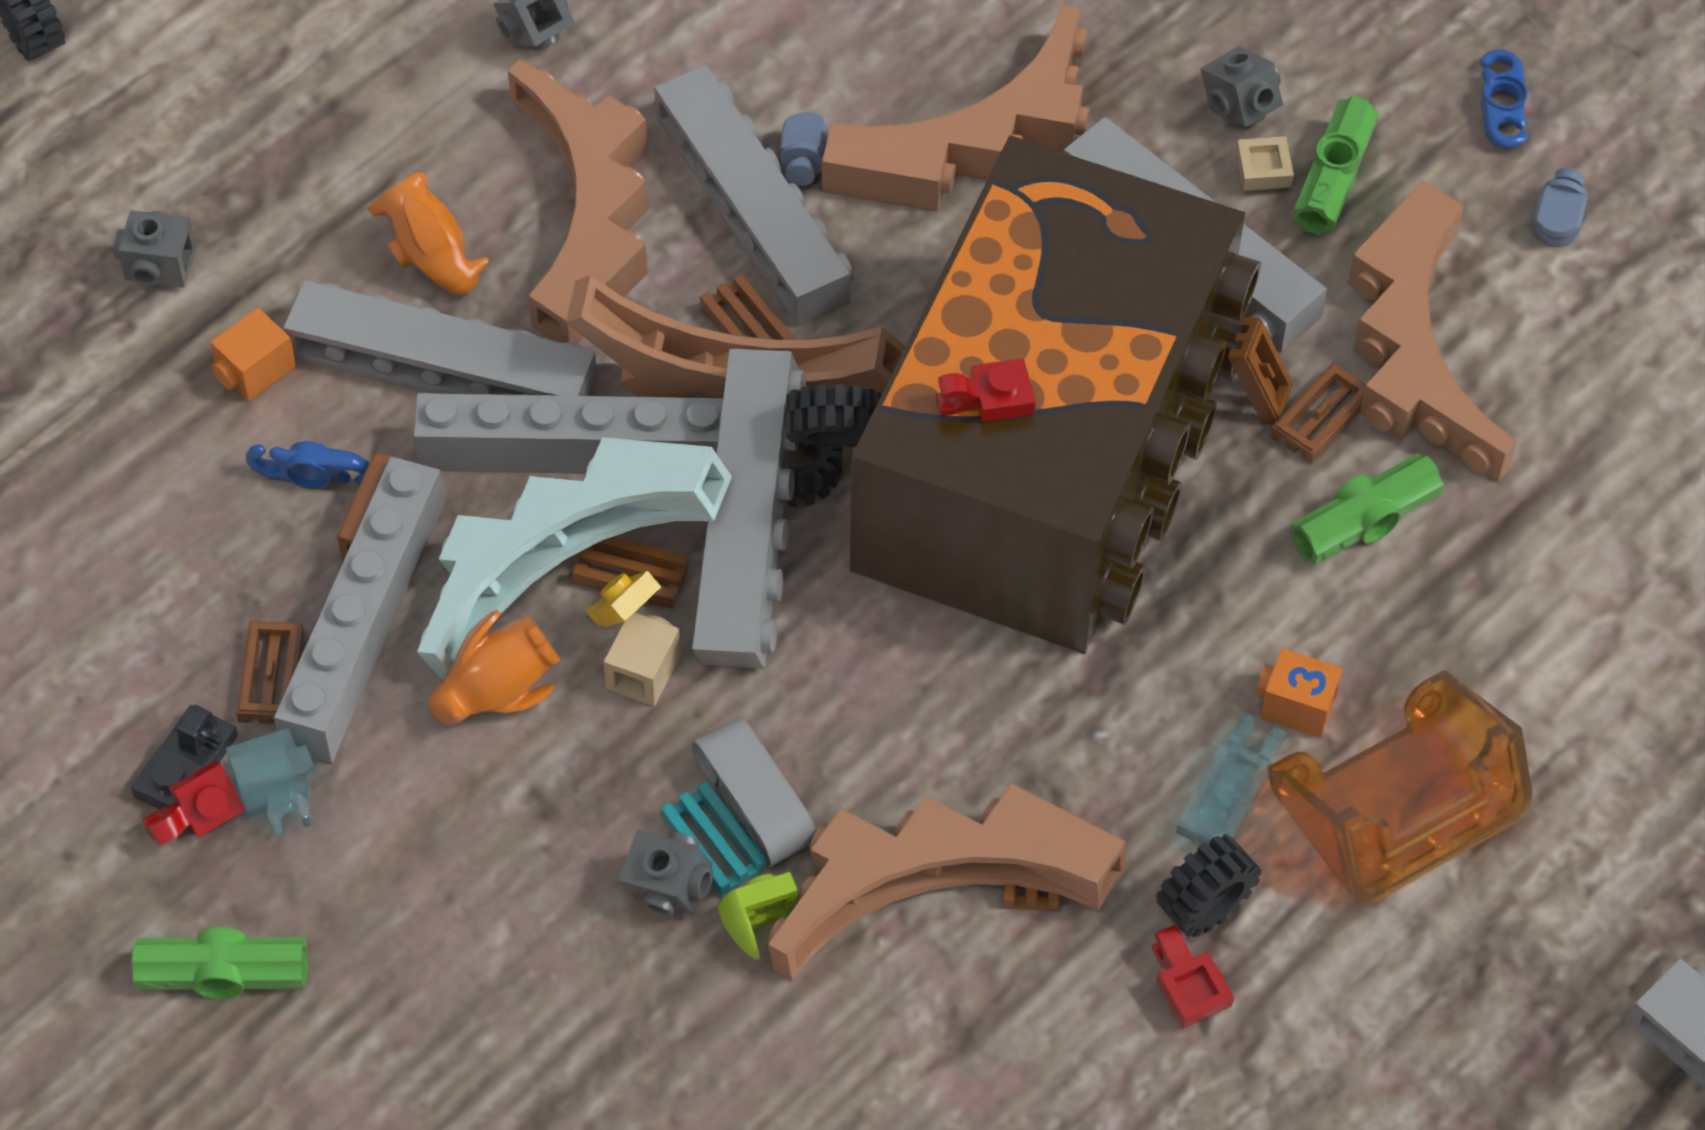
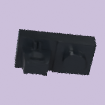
[131,704,238,810]

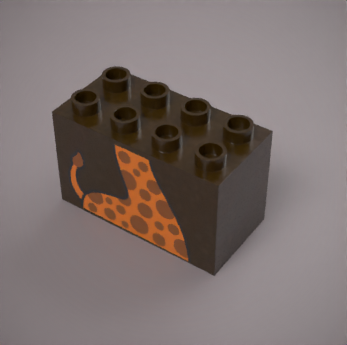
[850,135,1261,654]

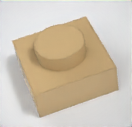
[1236,136,1294,191]

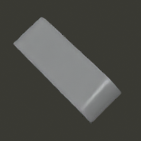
[691,717,816,867]

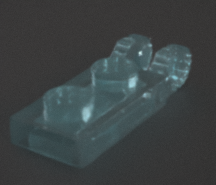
[1176,713,1286,845]

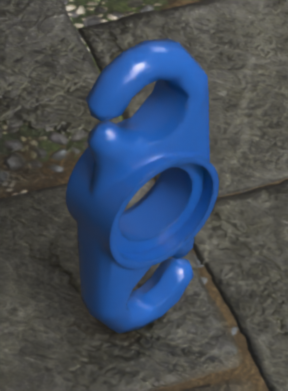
[1480,49,1528,149]
[245,441,370,489]

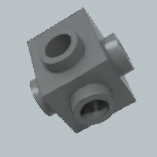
[493,0,575,51]
[1200,46,1283,127]
[114,210,196,288]
[618,830,713,916]

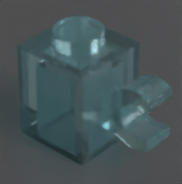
[226,728,315,836]

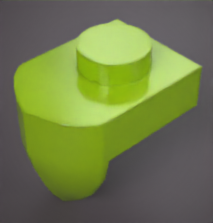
[717,872,798,960]

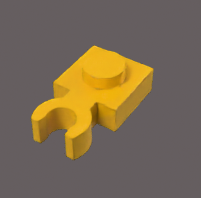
[584,571,661,628]

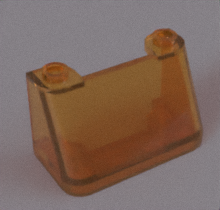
[1267,670,1533,903]

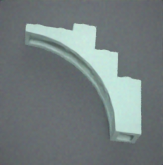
[417,437,732,680]

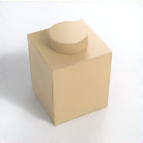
[604,612,681,707]

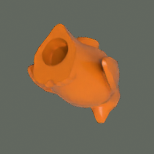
[367,171,489,296]
[428,610,561,725]

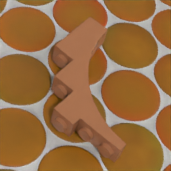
[822,5,1090,212]
[508,59,648,343]
[1348,180,1517,482]
[566,275,905,398]
[767,783,1127,981]

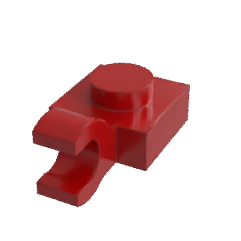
[936,358,1036,422]
[142,760,246,845]
[1152,924,1234,1029]

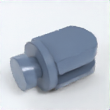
[779,112,829,186]
[1533,168,1588,247]

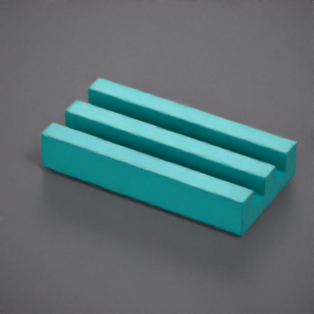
[660,781,767,897]

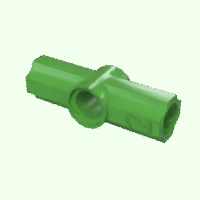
[1292,95,1379,236]
[1290,453,1444,565]
[132,927,308,1000]

